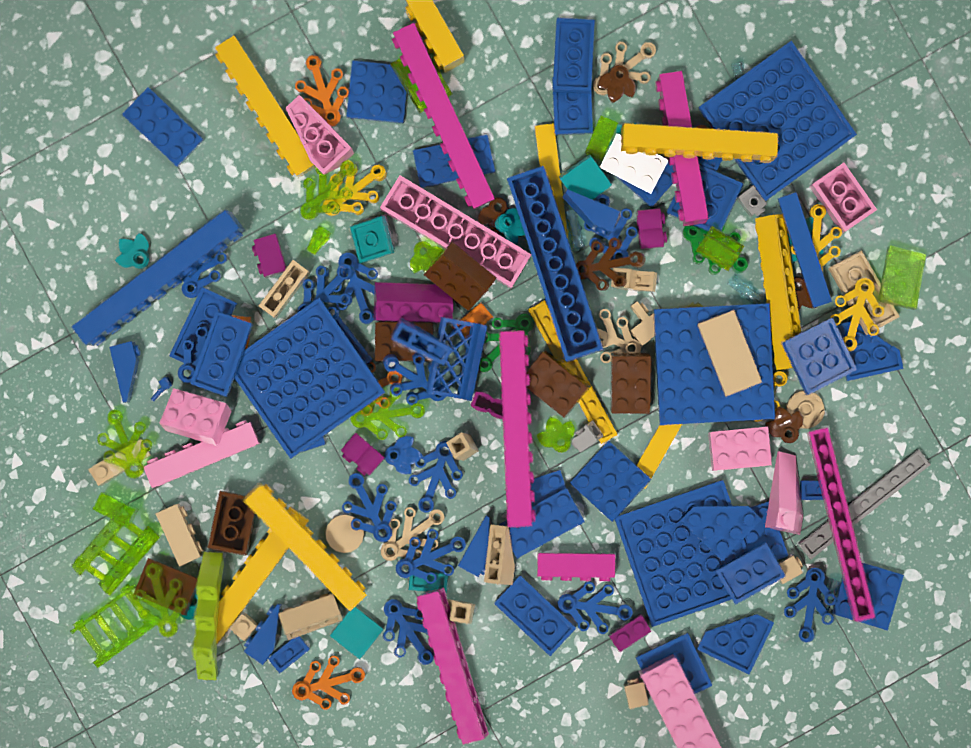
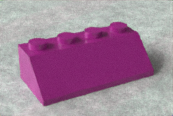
[373,282,453,323]

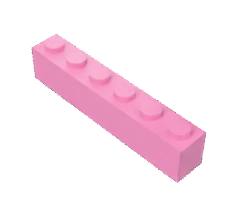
[143,420,261,488]

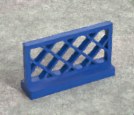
[426,317,487,401]

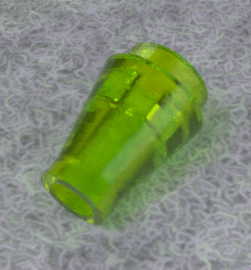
[306,225,332,255]

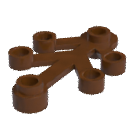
[576,238,646,291]

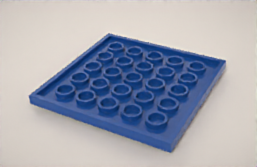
[698,41,857,201]
[234,298,386,459]
[653,303,775,425]
[615,480,748,627]

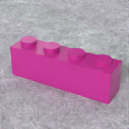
[537,553,615,581]

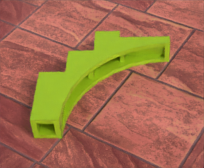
[192,552,224,681]

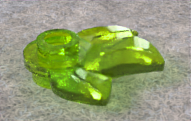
[410,241,443,273]
[537,417,575,453]

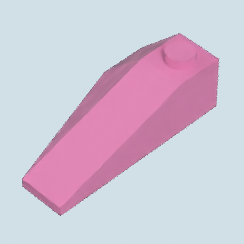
[286,95,354,175]
[765,452,803,535]

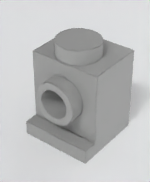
[737,185,767,217]
[571,420,604,453]

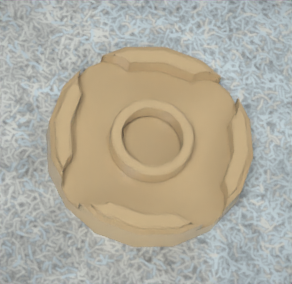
[786,391,825,429]
[326,515,364,553]

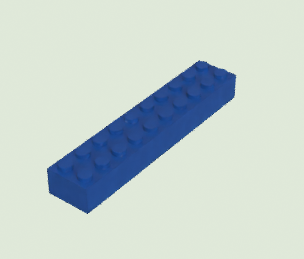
[507,166,604,362]
[72,210,246,346]

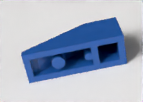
[563,189,620,237]
[391,318,453,365]
[109,341,141,403]
[458,515,489,577]

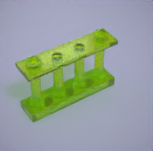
[71,507,160,596]
[70,584,162,668]

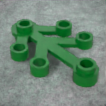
[682,225,748,275]
[479,314,534,372]

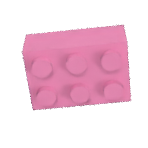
[810,163,877,234]
[160,388,232,446]
[708,427,772,471]

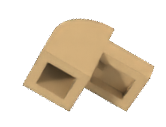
[611,268,657,292]
[630,301,655,346]
[448,599,475,624]

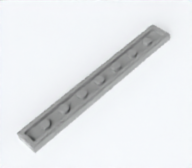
[798,450,931,560]

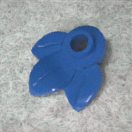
[384,436,423,475]

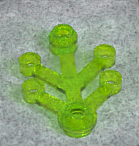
[300,160,357,220]
[350,388,425,440]
[97,410,152,479]
[133,563,188,637]

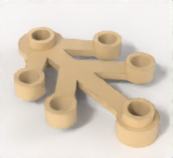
[593,42,656,95]
[597,309,641,363]
[381,507,444,561]

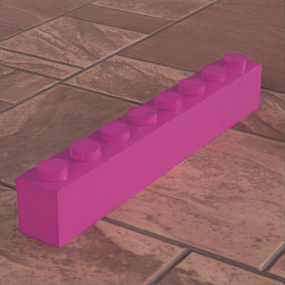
[655,71,708,226]
[417,587,489,744]

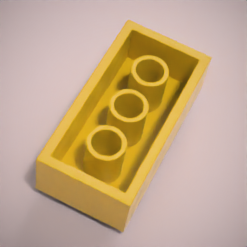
[405,0,464,74]

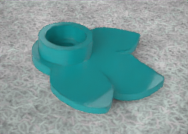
[495,208,525,245]
[115,233,150,269]

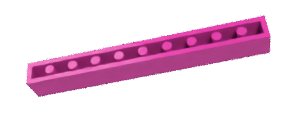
[391,23,495,209]
[499,331,535,527]
[807,428,875,622]

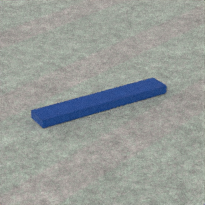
[777,192,832,308]

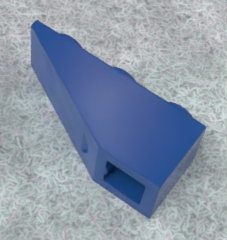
[244,603,281,665]

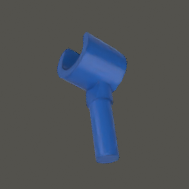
[151,377,172,402]

